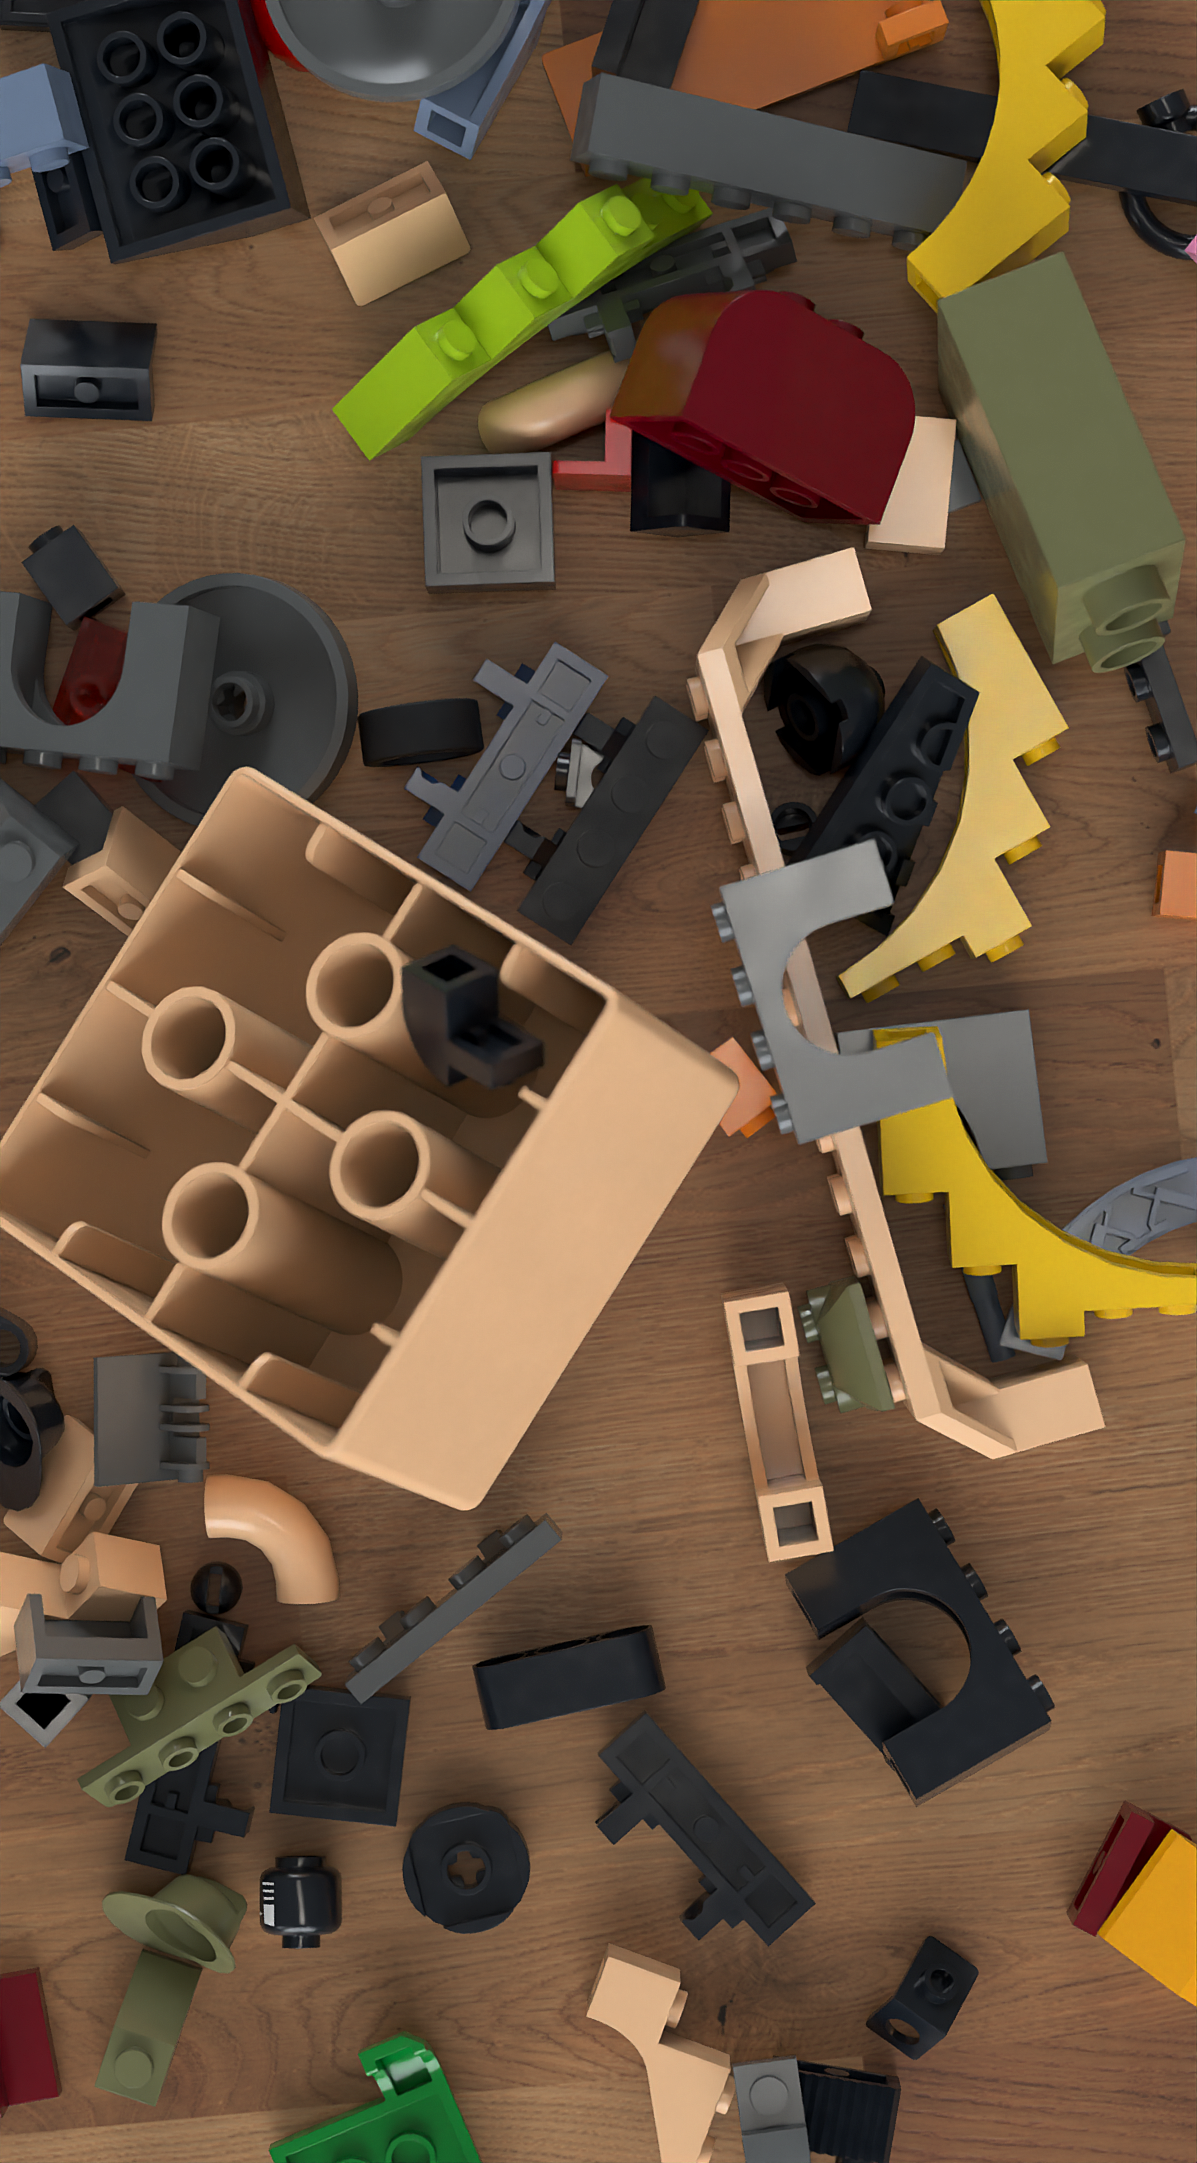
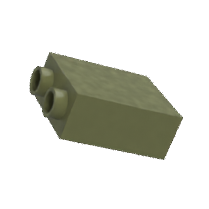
[937,251,1186,673]

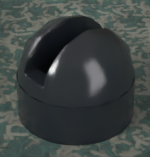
[771,802,817,857]
[190,1561,243,1615]

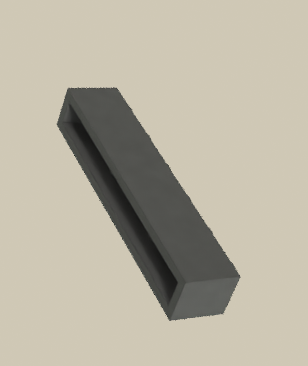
[570,73,967,251]

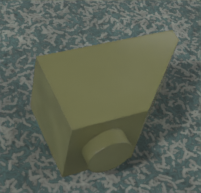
[94,1949,203,2107]

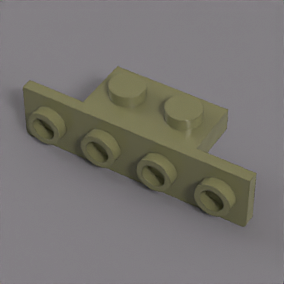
[77,1626,322,1807]

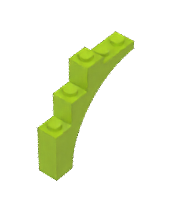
[332,178,713,461]

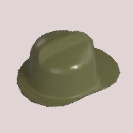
[102,1874,248,1974]

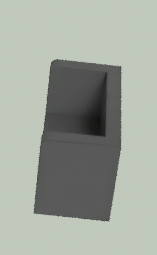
[14,1594,164,1695]

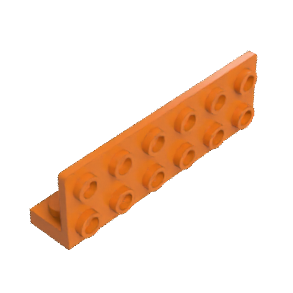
[542,0,949,177]

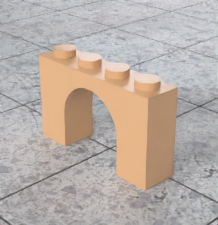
[721,1282,834,1562]

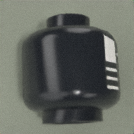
[260,1856,342,1949]

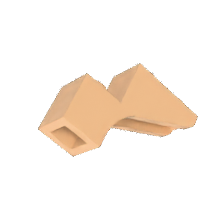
[0,1531,167,1657]
[586,1943,736,2163]

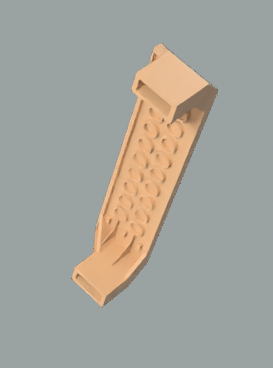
[686,547,1106,1459]

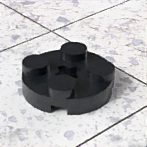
[402,1802,531,1934]

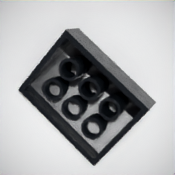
[46,0,311,265]

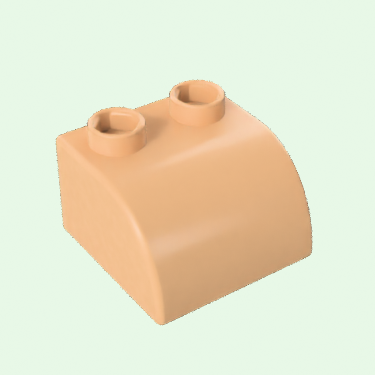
[0,767,740,1510]

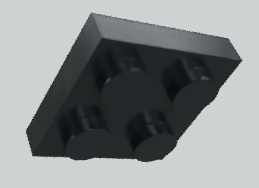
[269,1685,411,1827]

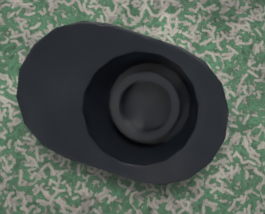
[0,1368,65,1511]

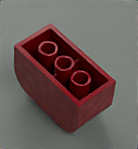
[609,290,915,525]

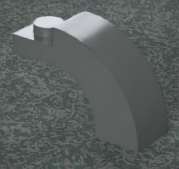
[732,2055,811,2163]

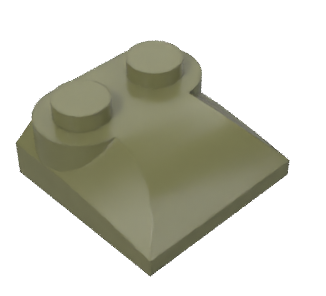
[797,1275,895,1414]

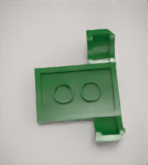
[269,2031,483,2163]

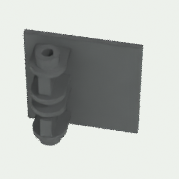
[93,1352,210,1487]

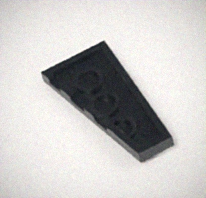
[786,656,980,937]

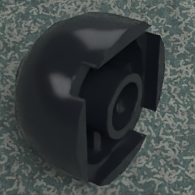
[764,643,885,776]

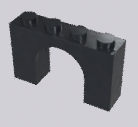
[785,1498,1055,1807]

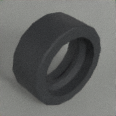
[357,698,484,767]

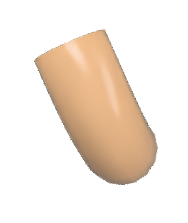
[478,350,631,454]
[204,1474,340,1604]

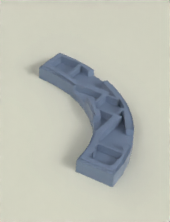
[998,1157,1197,1360]

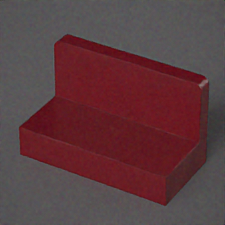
[1066,1800,1192,1937]
[0,1967,62,2118]

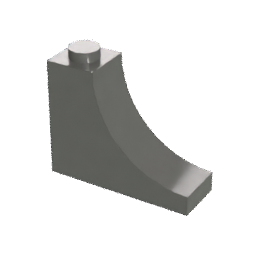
[834,1009,1048,1180]

